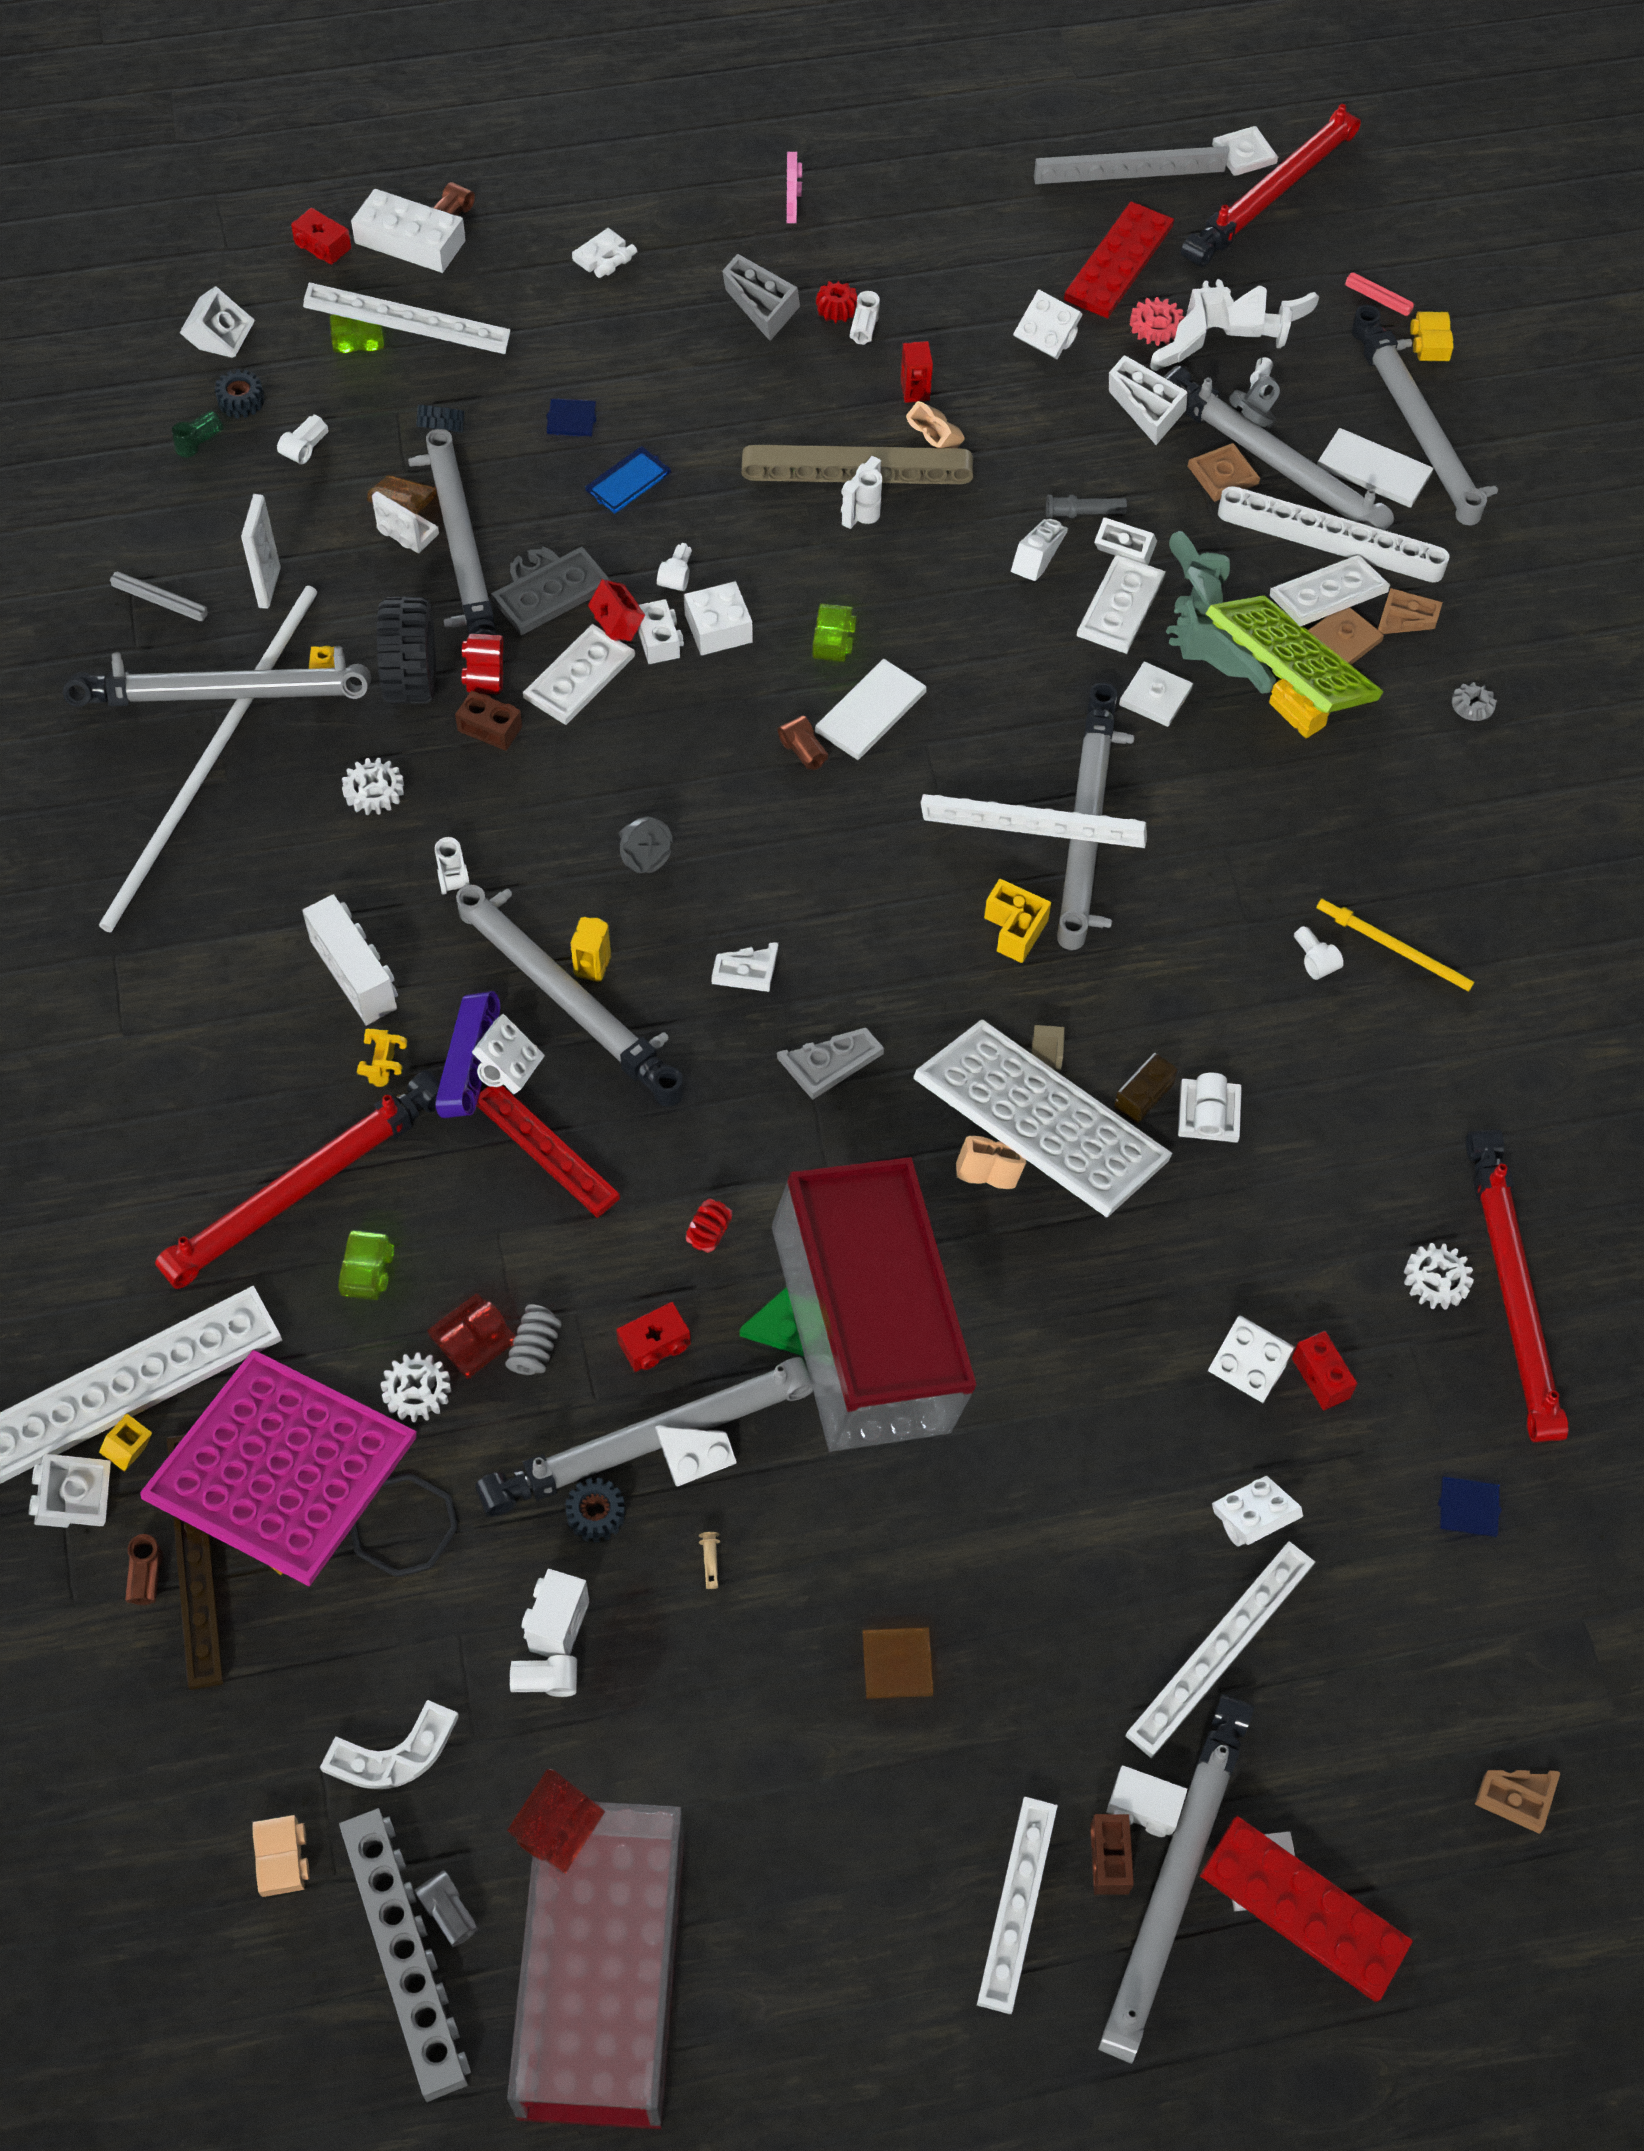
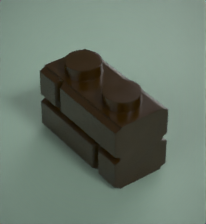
[1114,1053,1178,1124]

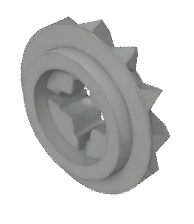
[1452,682,1497,721]

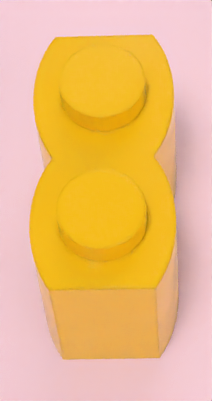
[1410,312,1453,361]

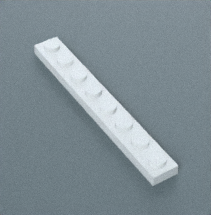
[303,282,510,354]
[921,794,1147,848]
[1125,1541,1315,1759]

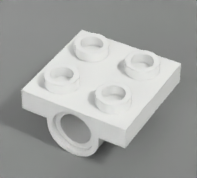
[1013,289,1083,359]
[841,456,882,529]
[472,1014,545,1094]
[1178,1073,1241,1142]
[1208,1315,1295,1403]
[1212,1476,1303,1546]

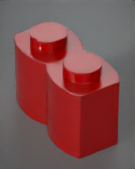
[462,634,503,694]

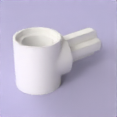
[657,543,692,591]
[1294,926,1343,980]

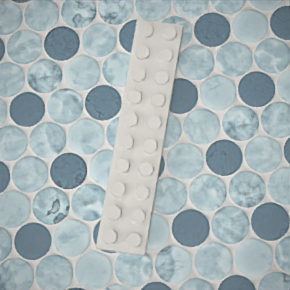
[0,1286,282,1484]

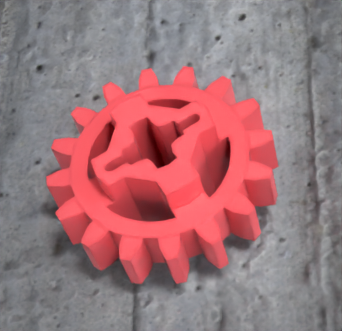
[1130,297,1185,346]

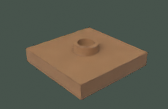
[1188,443,1260,502]
[1308,607,1384,665]

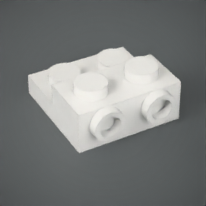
[29,1454,111,1528]

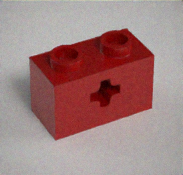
[291,208,351,265]
[900,341,933,403]
[588,579,645,641]
[616,1302,691,1372]
[1292,1331,1358,1411]

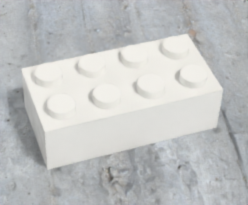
[351,189,466,273]
[302,894,398,1025]

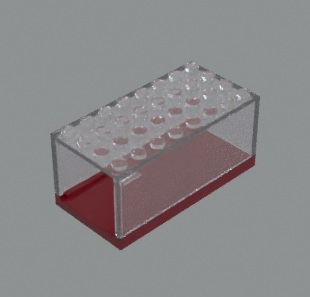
[771,1157,977,1452]
[507,1798,684,2129]

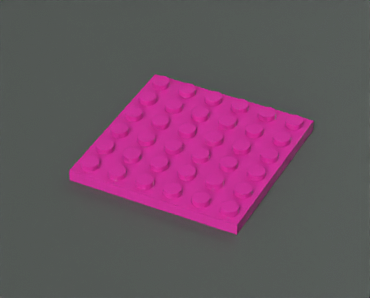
[140,1350,416,1587]

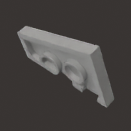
[777,1028,884,1100]

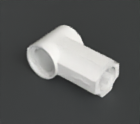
[850,291,879,345]
[277,414,328,465]
[510,1655,577,1697]

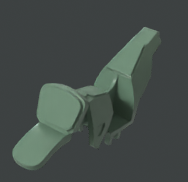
[1166,531,1276,694]

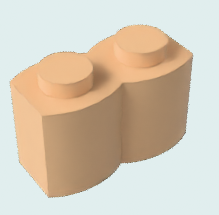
[906,401,965,448]
[956,1136,1026,1189]
[253,1815,310,1897]

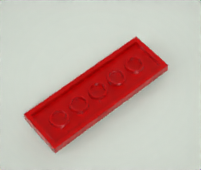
[1064,201,1174,319]
[1200,1816,1413,2002]

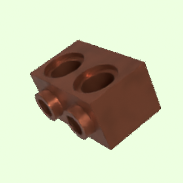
[455,690,522,751]
[1090,1814,1134,1895]

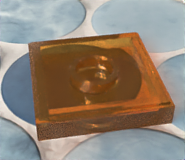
[367,475,437,514]
[862,1627,933,1699]

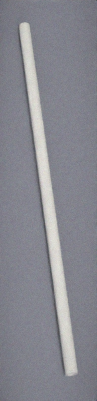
[99,586,317,932]

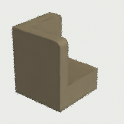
[1032,1025,1064,1073]

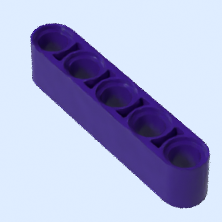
[436,991,500,1118]

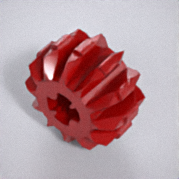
[816,280,857,324]
[686,1198,732,1253]

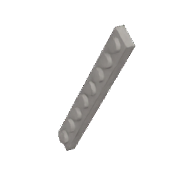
[1034,146,1228,184]

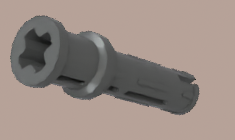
[1046,495,1127,519]

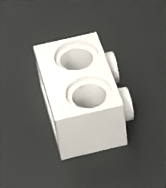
[638,599,684,664]

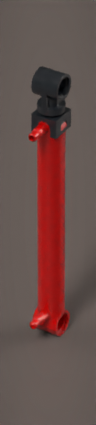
[1181,104,1361,268]
[155,1071,440,1289]
[1466,1130,1568,1442]

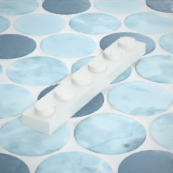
[977,1797,1058,2014]

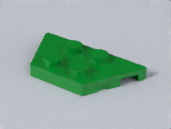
[739,1287,835,1366]

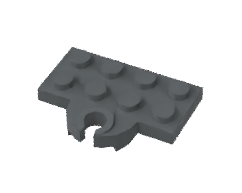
[491,546,611,635]

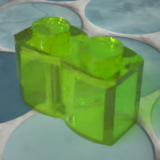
[330,314,384,353]
[813,603,857,662]
[338,1230,394,1300]

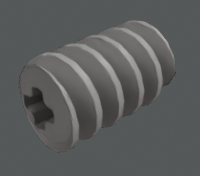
[505,1304,562,1375]

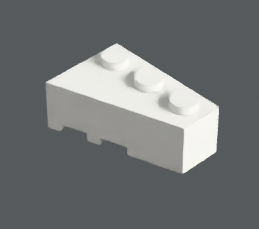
[1109,355,1187,445]

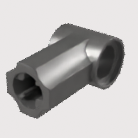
[414,1870,478,1947]

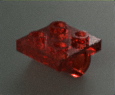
[427,1293,516,1379]
[507,1769,605,1874]

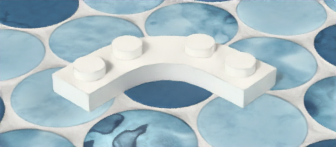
[320,1700,459,1789]

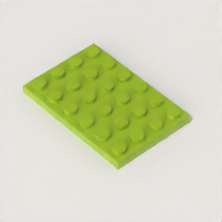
[1206,596,1384,713]

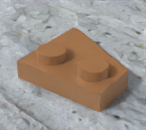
[1378,588,1443,634]
[1475,1770,1560,1834]

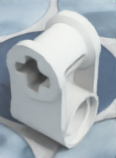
[435,837,470,895]

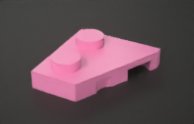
[787,152,802,223]

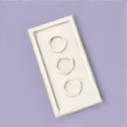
[1317,428,1433,508]
[241,494,281,609]
[1077,554,1166,654]
[1270,555,1390,626]
[523,624,635,725]
[815,659,926,760]

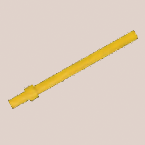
[1316,898,1475,992]

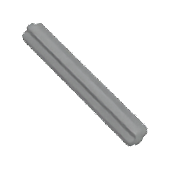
[110,571,208,621]

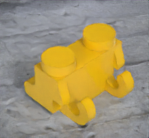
[357,1029,407,1087]

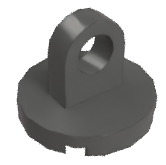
[1229,376,1280,428]
[619,816,673,873]

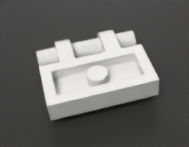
[572,228,637,278]

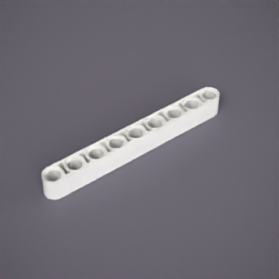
[1218,486,1449,582]

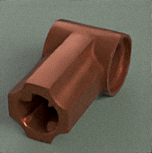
[433,182,475,216]
[777,716,828,771]
[125,1534,163,1605]

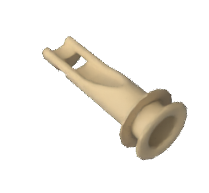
[699,1532,720,1589]

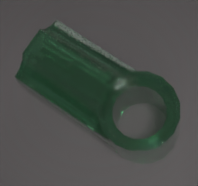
[171,410,223,457]

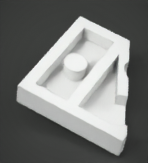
[712,942,778,992]
[655,1425,737,1486]

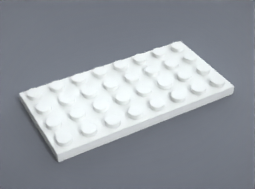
[913,1020,1172,1217]

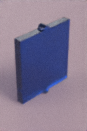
[546,399,597,437]
[1438,1477,1502,1537]

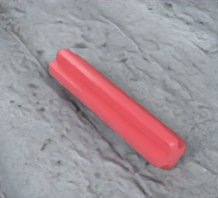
[1345,272,1414,316]

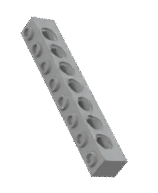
[339,1808,471,2102]

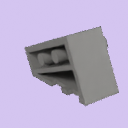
[722,254,800,341]

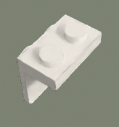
[372,492,439,554]

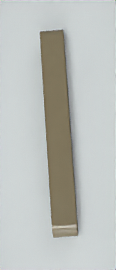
[741,445,973,484]

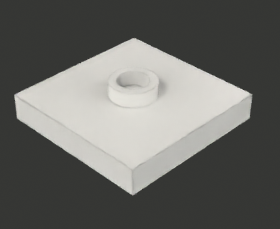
[1212,126,1278,176]
[1119,662,1193,727]

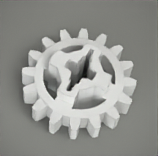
[342,758,404,815]
[1404,1243,1474,1310]
[381,1353,451,1422]

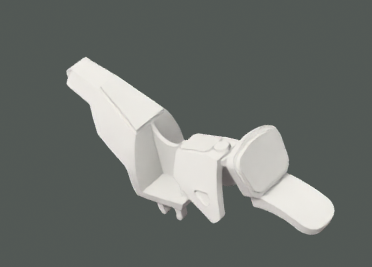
[1150,279,1319,371]

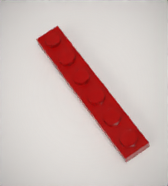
[476,1085,620,1218]

